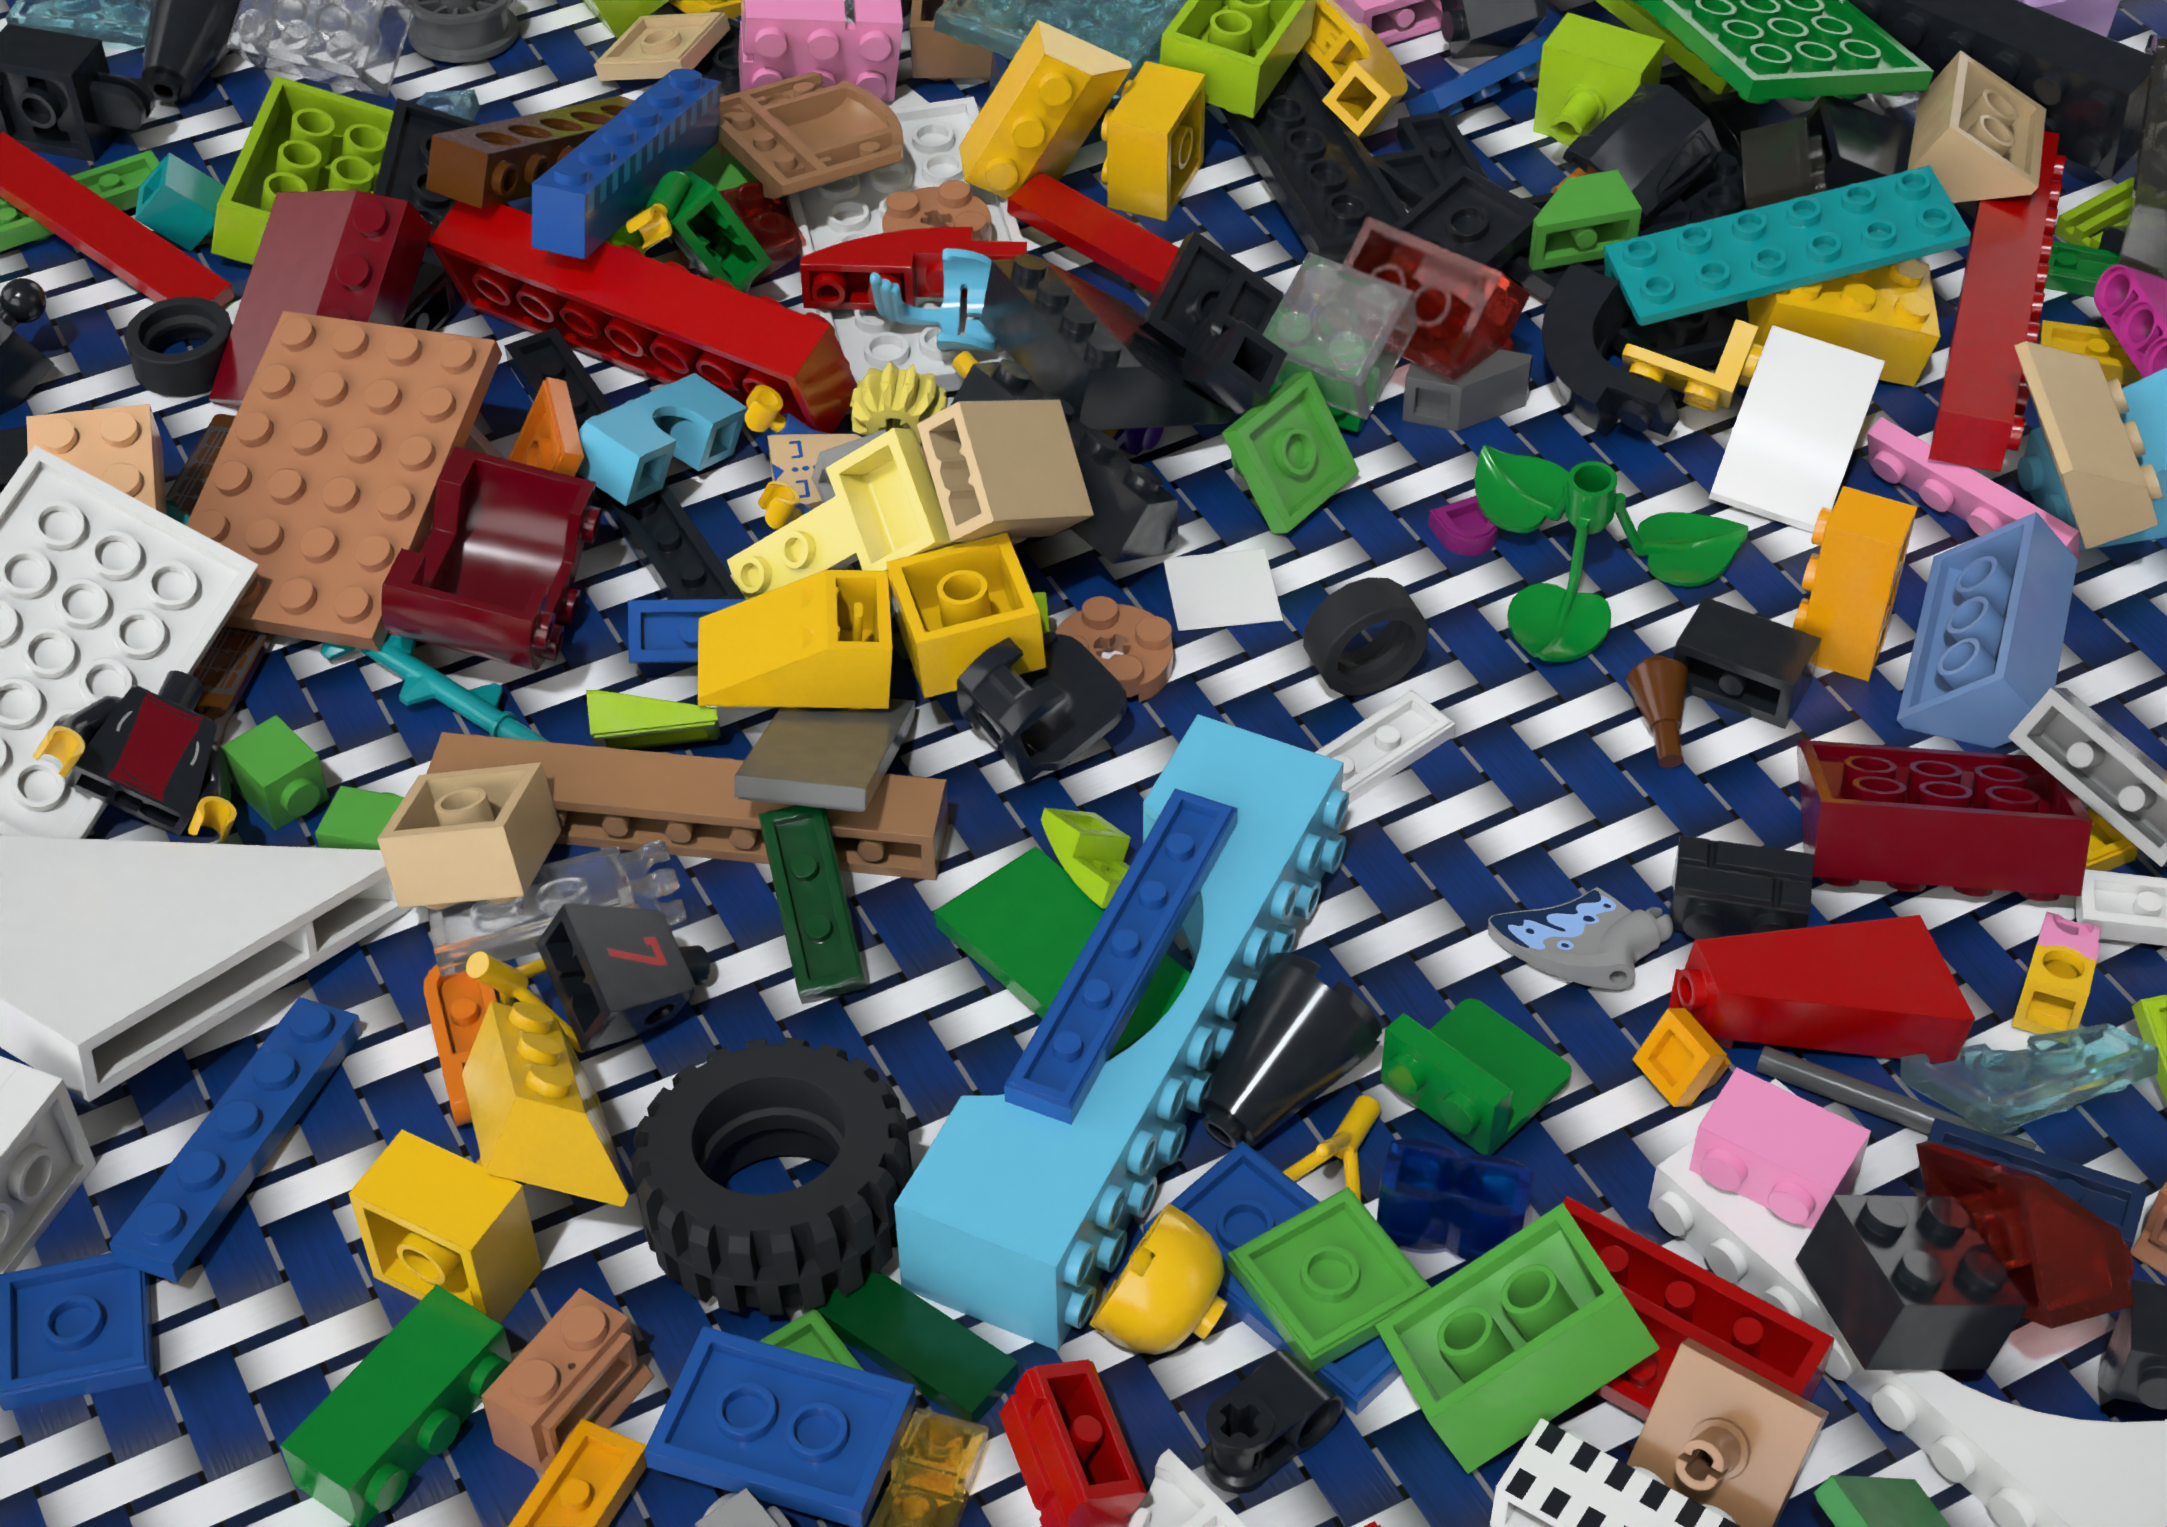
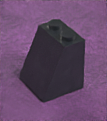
[1765,96,1914,204]

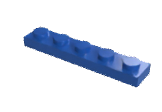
[109,997,362,1283]

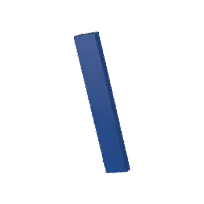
[1004,788,1238,1125]

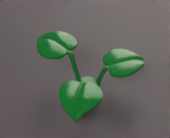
[1475,445,1748,662]

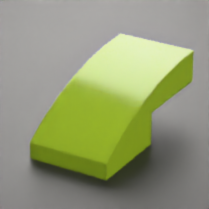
[1041,808,1131,908]

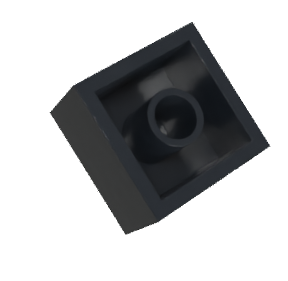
[1795,1195,2029,1370]

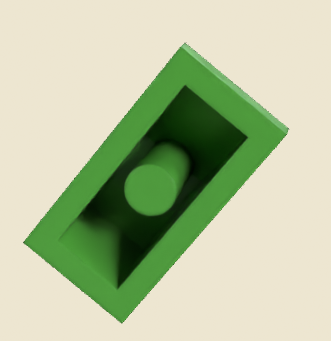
[1529,169,1642,271]

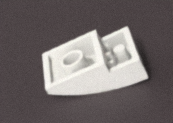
[1709,325,1885,533]

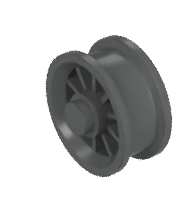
[403,0,519,63]

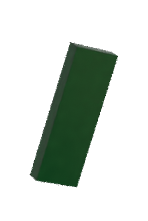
[758,805,867,1004]
[801,1267,1019,1427]

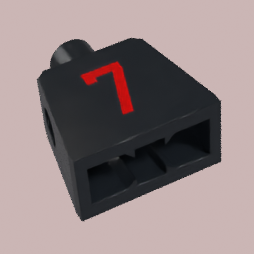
[536,903,710,1051]

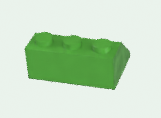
[1375,1203,1660,1474]

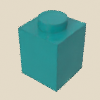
[135,152,225,252]

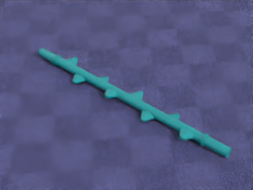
[166,497,550,742]

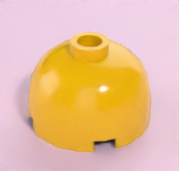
[1089,1203,1228,1355]

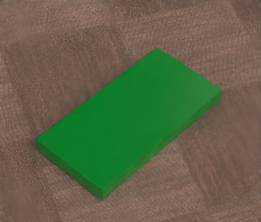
[934,846,1191,1062]

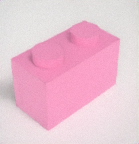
[1689,1067,1871,1230]

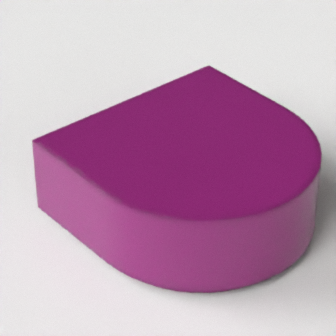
[1428,496,1499,556]

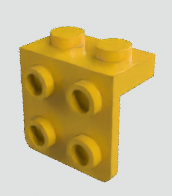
[1622,319,1764,413]

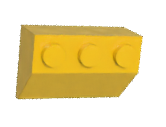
[959,20,1132,200]
[462,1001,629,1207]

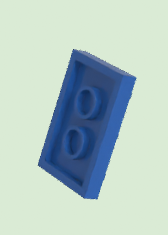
[644,1326,916,1527]

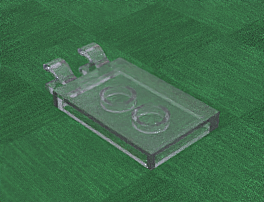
[427,841,687,977]

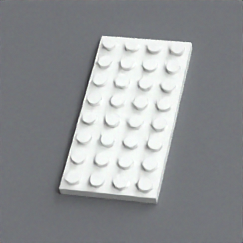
[785,97,1028,392]

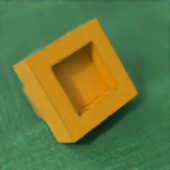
[1632,1008,1731,1107]

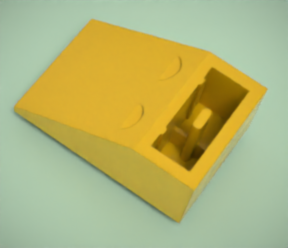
[698,570,892,710]

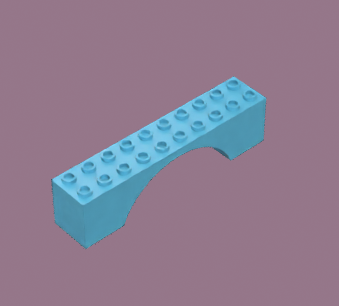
[894,714,1350,1351]

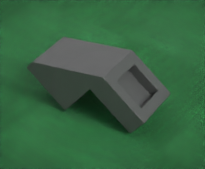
[1402,345,1533,431]

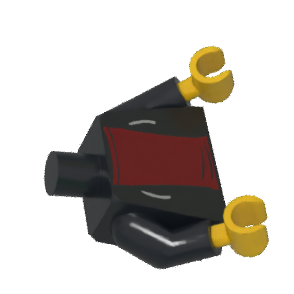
[33,670,237,843]

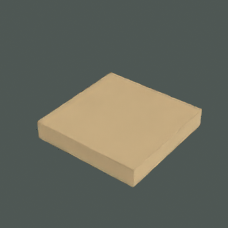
[594,12,731,81]

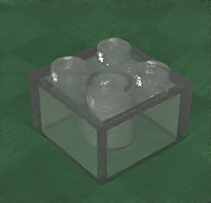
[1263,252,1418,420]

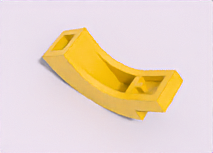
[1302,0,1408,137]

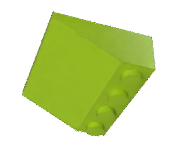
[211,75,393,265]

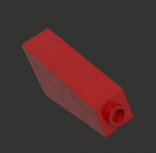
[1677,915,1975,1064]

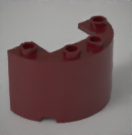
[381,446,602,671]

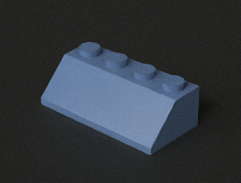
[1897,512,2078,748]

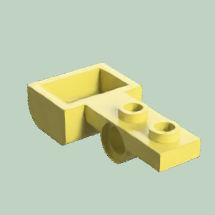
[727,428,956,599]

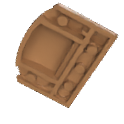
[715,72,904,199]

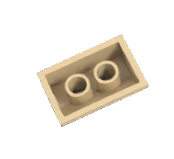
[1908,50,2046,203]
[2014,341,2163,549]

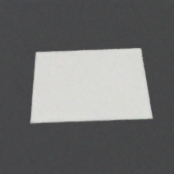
[1163,548,1283,631]

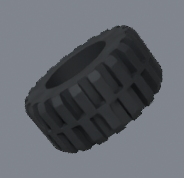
[631,1038,913,1316]

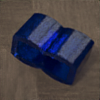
[1377,1138,1535,1262]

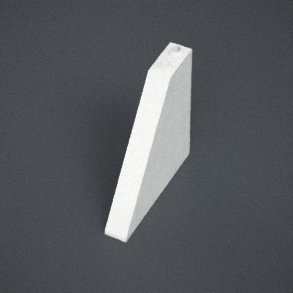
[0,835,411,1102]

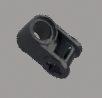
[1203,1349,1344,1493]

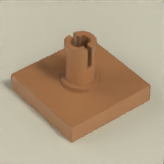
[1627,1338,1829,1527]

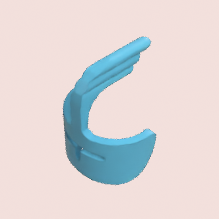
[870,248,997,351]

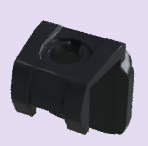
[957,631,1128,782]

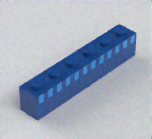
[532,68,721,260]

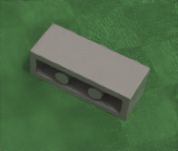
[2008,687,2167,867]

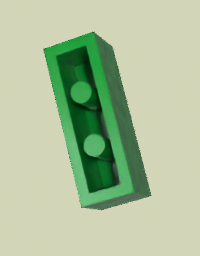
[280,1285,512,1527]

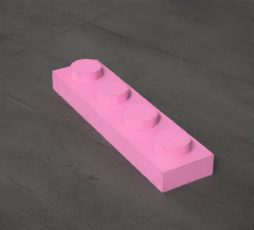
[1867,417,2080,563]

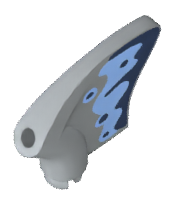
[1488,887,1673,990]

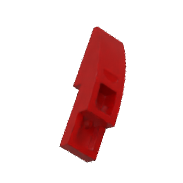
[800,227,1027,310]

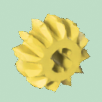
[850,361,948,446]

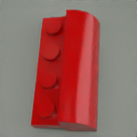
[1562,1196,1835,1421]

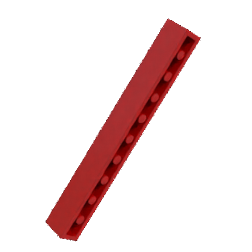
[1928,131,2066,472]

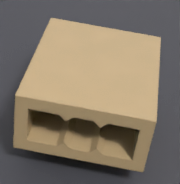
[917,400,1094,545]

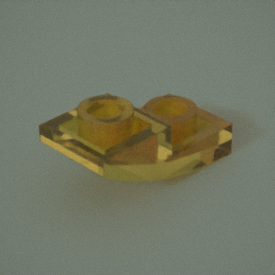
[869,1408,989,1527]

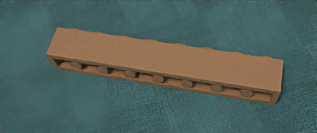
[426,732,949,880]

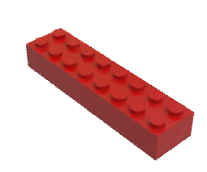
[429,200,857,434]

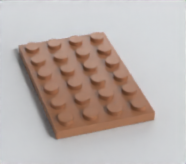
[186,311,502,652]

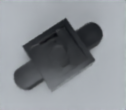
[0,24,155,162]

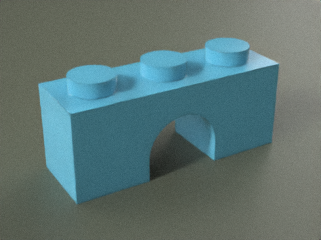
[577,373,748,506]

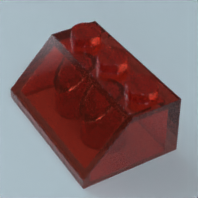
[1316,216,1531,380]
[1916,1141,2135,1329]

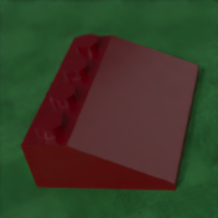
[208,190,433,408]
[1797,740,2093,902]

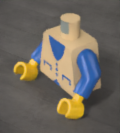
[744,385,862,529]

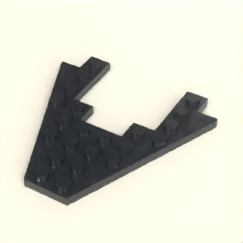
[1371,68,1759,368]

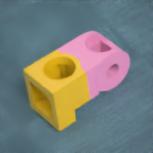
[2011,912,2101,1044]

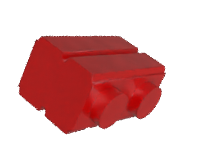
[999,1359,1147,1527]

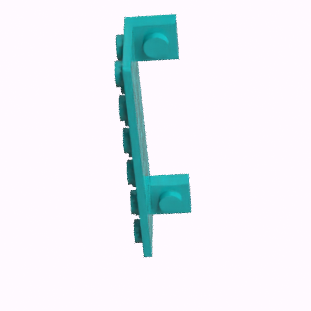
[1604,165,1971,326]

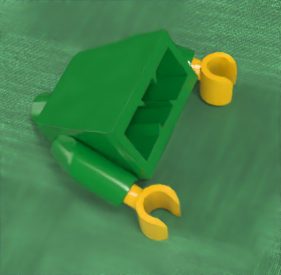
[626,170,772,294]

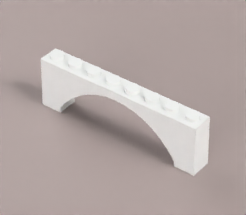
[1648,1078,2167,1527]

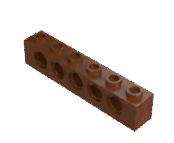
[426,96,634,209]

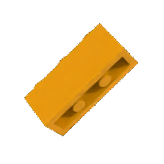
[1793,486,1918,682]

